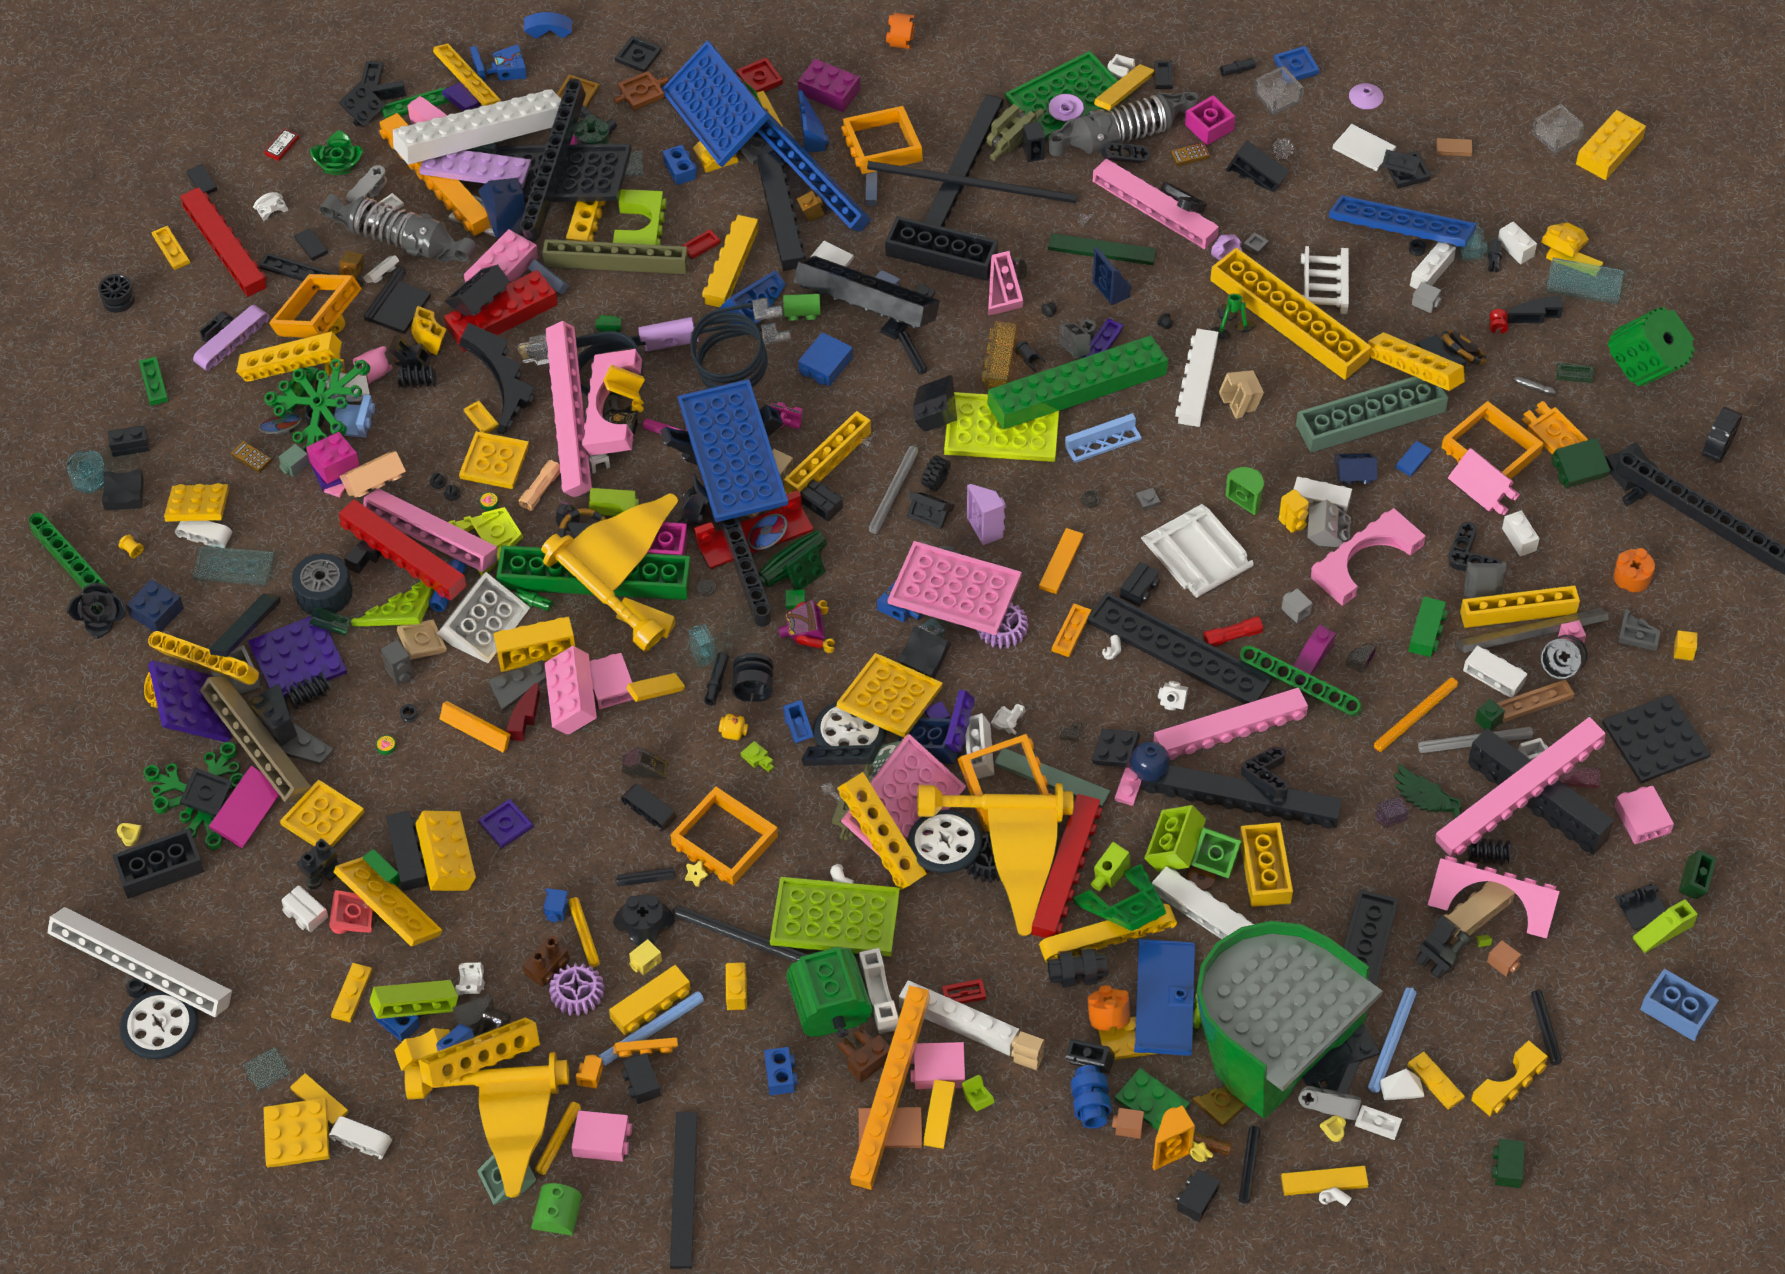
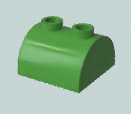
[783,294,820,320]
[1225,467,1264,515]
[1191,827,1242,878]
[531,1183,582,1236]

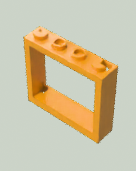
[841,106,923,174]
[269,274,362,338]
[1442,401,1544,479]
[957,734,1052,833]
[670,786,778,885]

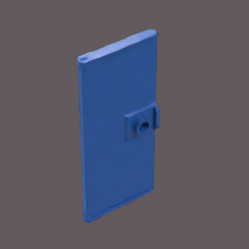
[1134,939,1195,1055]

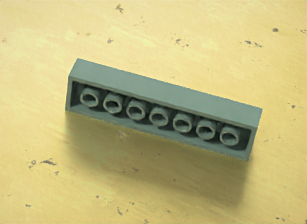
[1296,376,1448,453]

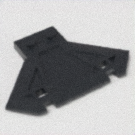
[1302,1023,1380,1094]

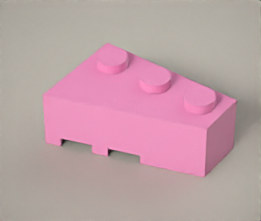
[988,251,1023,316]

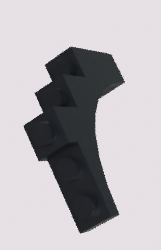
[459,323,535,435]
[660,405,784,465]

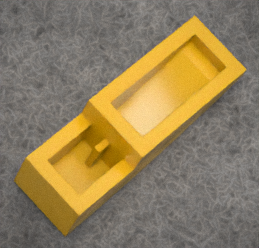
[923,1079,955,1149]

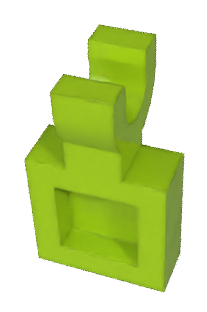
[740,741,774,772]

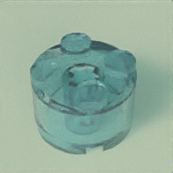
[67,450,107,494]

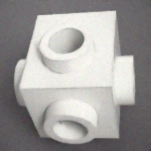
[1158,681,1188,710]

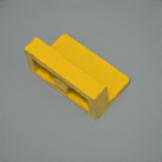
[603,364,645,401]

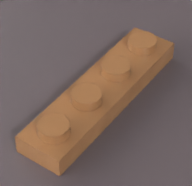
[1497,679,1575,722]

